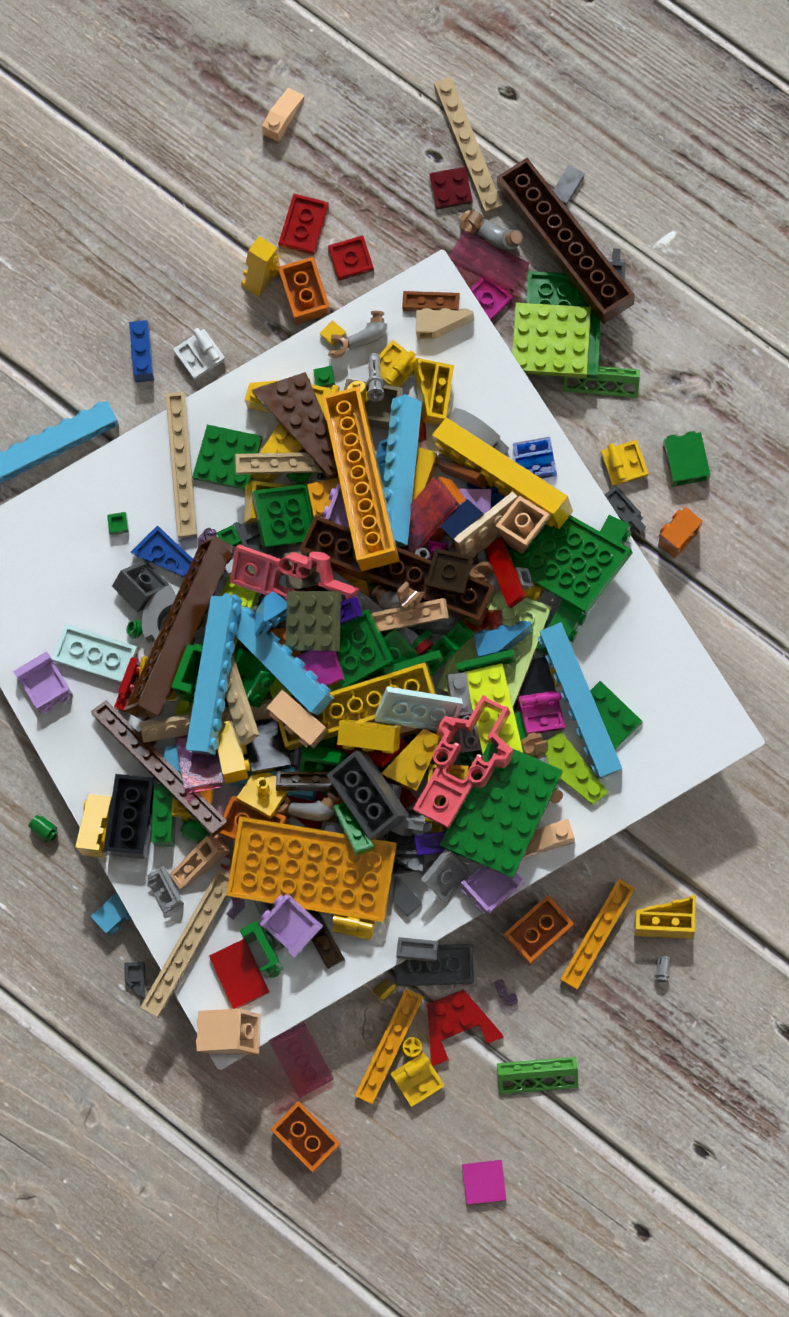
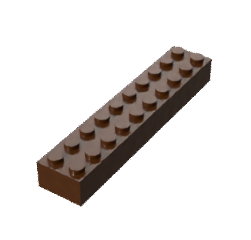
[497,158,635,324]
[300,515,496,627]
[124,536,234,721]

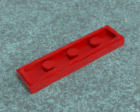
[485,538,526,608]

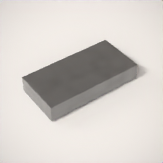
[553,165,585,206]
[396,937,438,962]

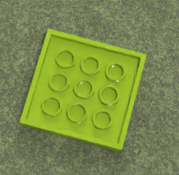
[512,303,591,378]

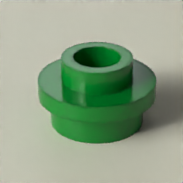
[126,620,143,639]

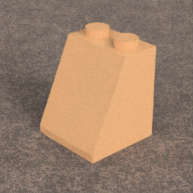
[496,495,550,554]
[196,1008,261,1054]

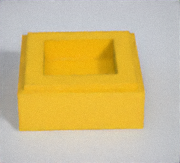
[320,320,346,347]

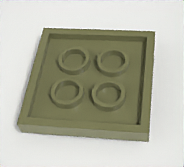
[286,591,341,651]

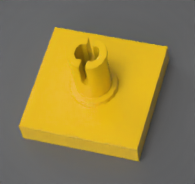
[237,772,289,819]

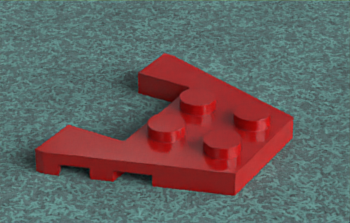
[427,989,504,1067]

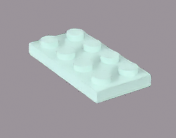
[52,624,138,683]
[375,687,463,731]

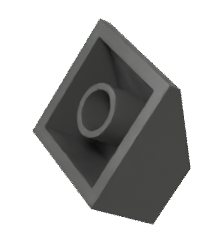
[112,561,169,612]

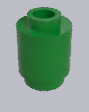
[28,815,58,842]
[180,819,210,844]

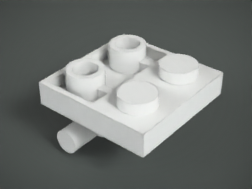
[173,328,225,380]

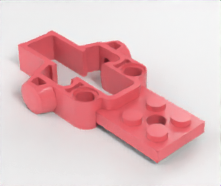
[230,545,359,601]
[413,695,514,829]

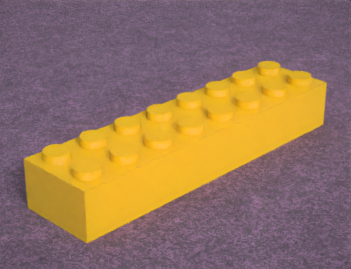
[432,418,573,529]
[278,662,436,751]

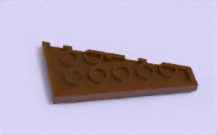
[252,372,338,479]

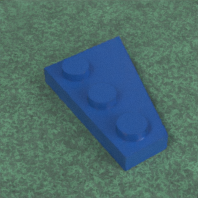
[131,525,193,578]

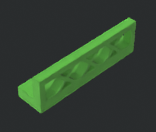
[563,366,640,398]
[497,1057,579,1094]

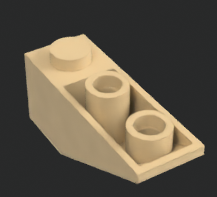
[416,308,474,339]

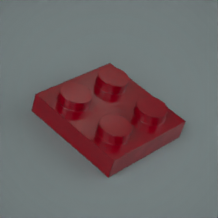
[429,166,473,210]

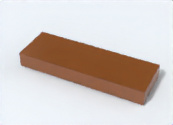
[402,291,460,311]
[434,457,488,489]

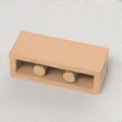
[267,690,329,748]

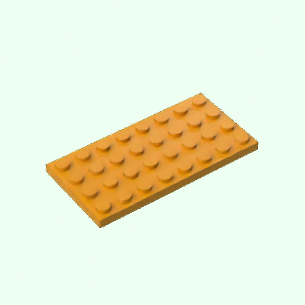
[226,817,397,922]

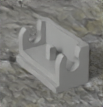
[147,865,184,913]

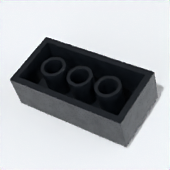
[104,774,158,859]

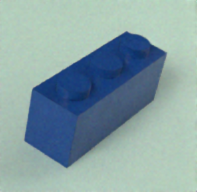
[129,320,154,382]

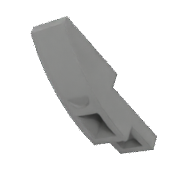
[445,672,481,753]

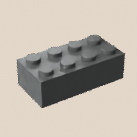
[327,751,409,839]

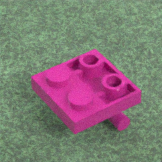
[517,691,565,736]

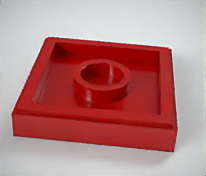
[328,235,374,281]

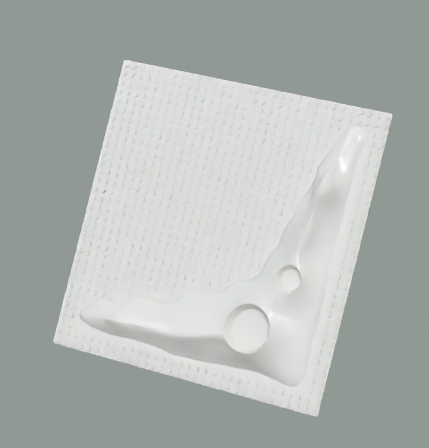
[0,250,765,1070]

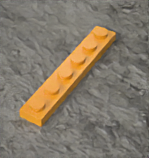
[560,879,636,990]
[355,988,424,1105]

